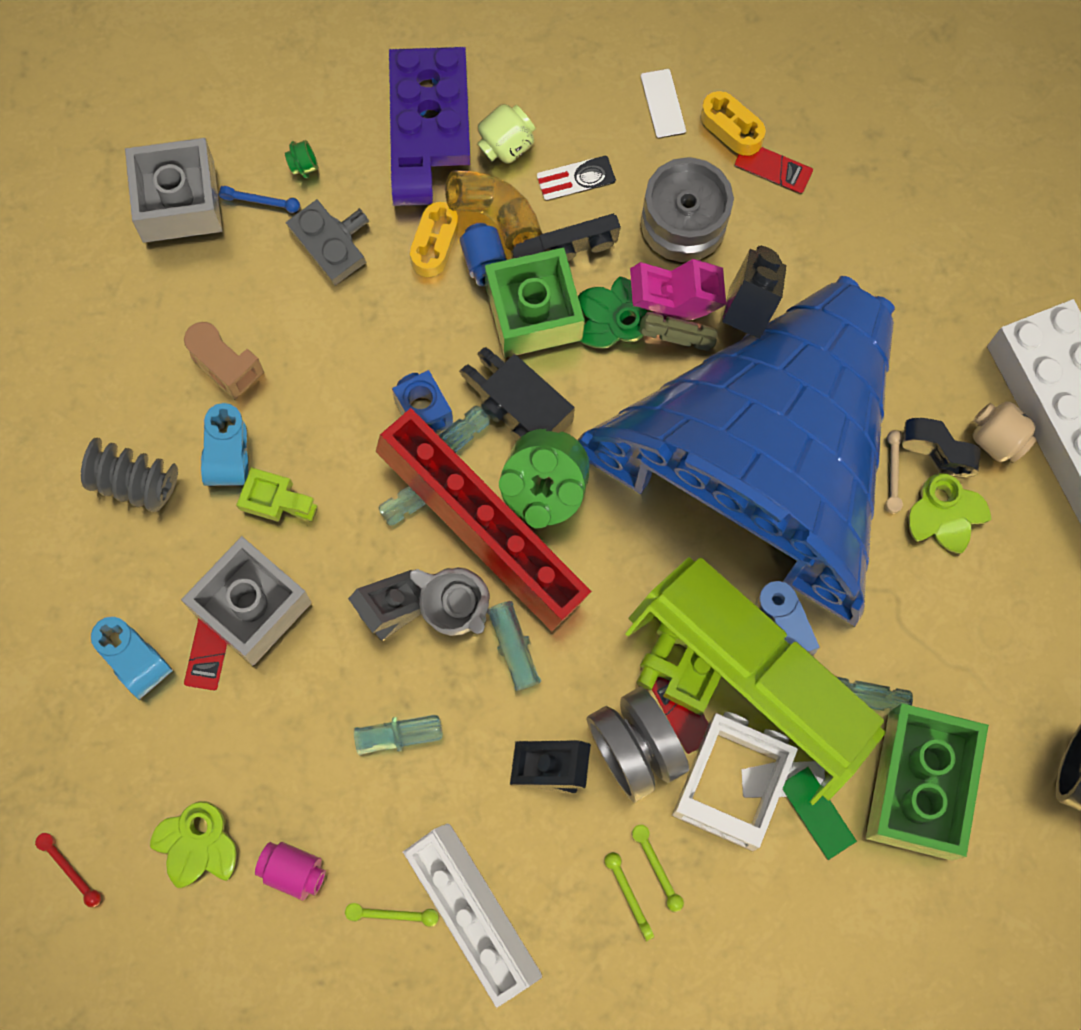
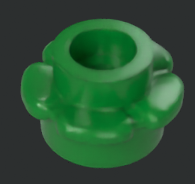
[285,140,318,178]

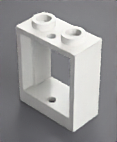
[672,712,798,851]

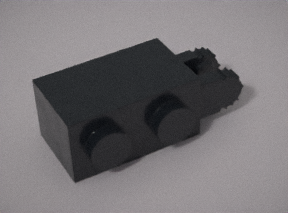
[722,245,787,339]
[460,347,575,442]

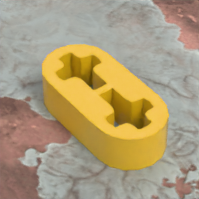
[701,91,766,156]
[410,202,459,277]

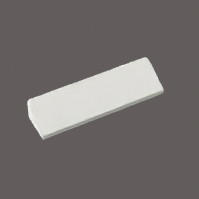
[403,824,542,1008]

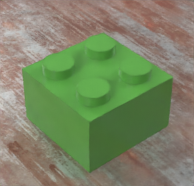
[485,248,585,358]

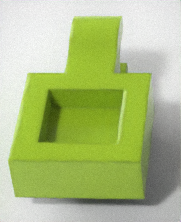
[236,467,318,522]

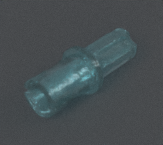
[354,715,443,755]

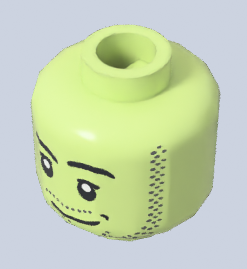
[477,104,536,164]

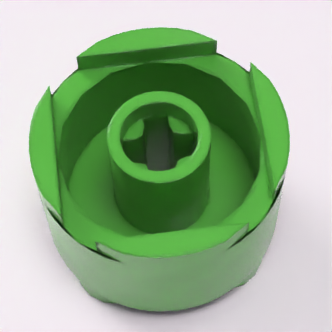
[499,429,590,528]

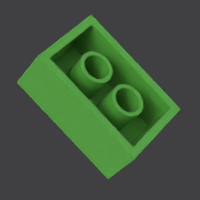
[865,703,989,861]

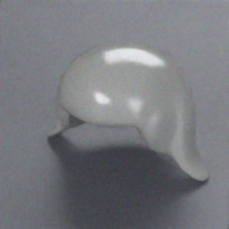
[410,567,490,636]

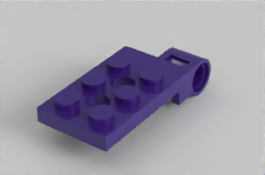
[389,47,471,206]

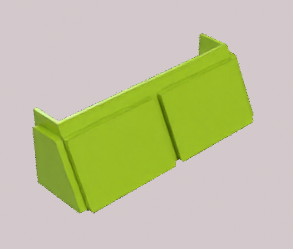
[625,557,887,805]

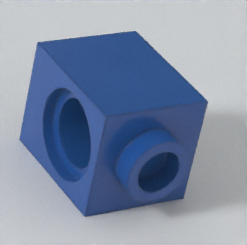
[392,370,453,434]

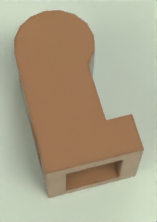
[184,322,264,400]

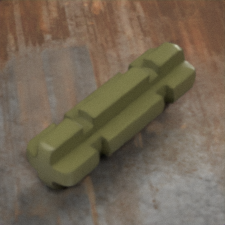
[640,312,717,351]

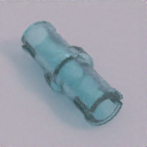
[487,601,542,691]

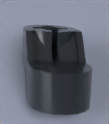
[902,418,981,477]

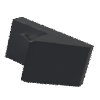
[510,740,591,793]

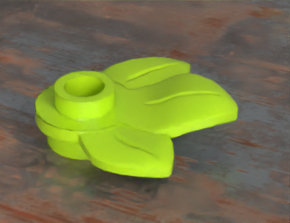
[909,473,991,554]
[150,801,237,888]

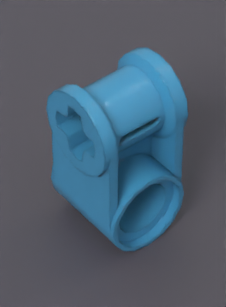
[201,403,249,486]
[91,617,173,700]

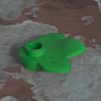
[578,276,647,348]

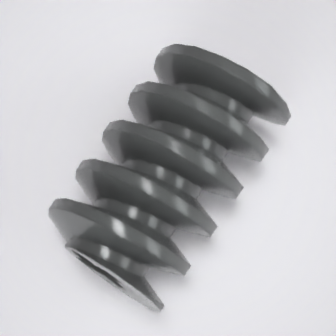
[81,437,178,512]

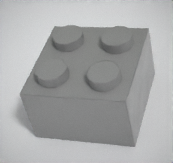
[125,138,222,243]
[181,536,311,666]

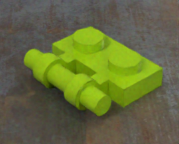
[636,622,721,716]

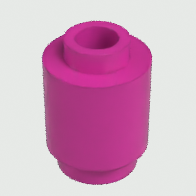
[255,842,326,901]

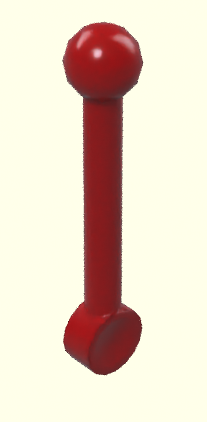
[35,833,101,908]

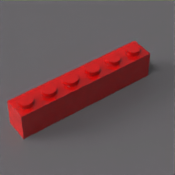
[375,408,592,632]

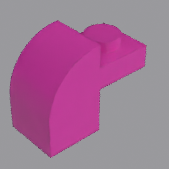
[630,259,726,321]

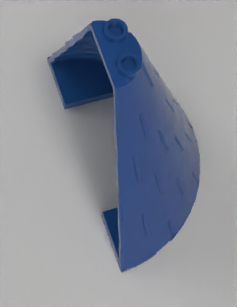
[578,276,895,627]

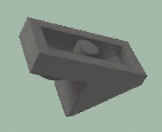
[348,570,421,640]

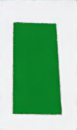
[782,766,857,860]

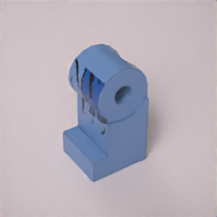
[755,581,820,656]

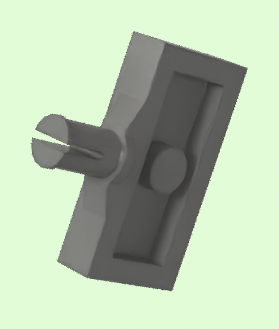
[286,199,369,286]

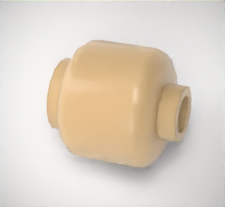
[973,401,1037,463]

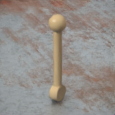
[885,430,903,514]

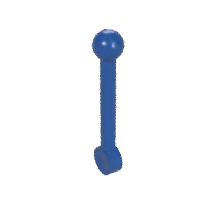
[219,186,300,213]

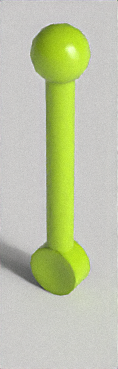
[632,825,684,912]
[604,852,654,942]
[345,903,439,927]

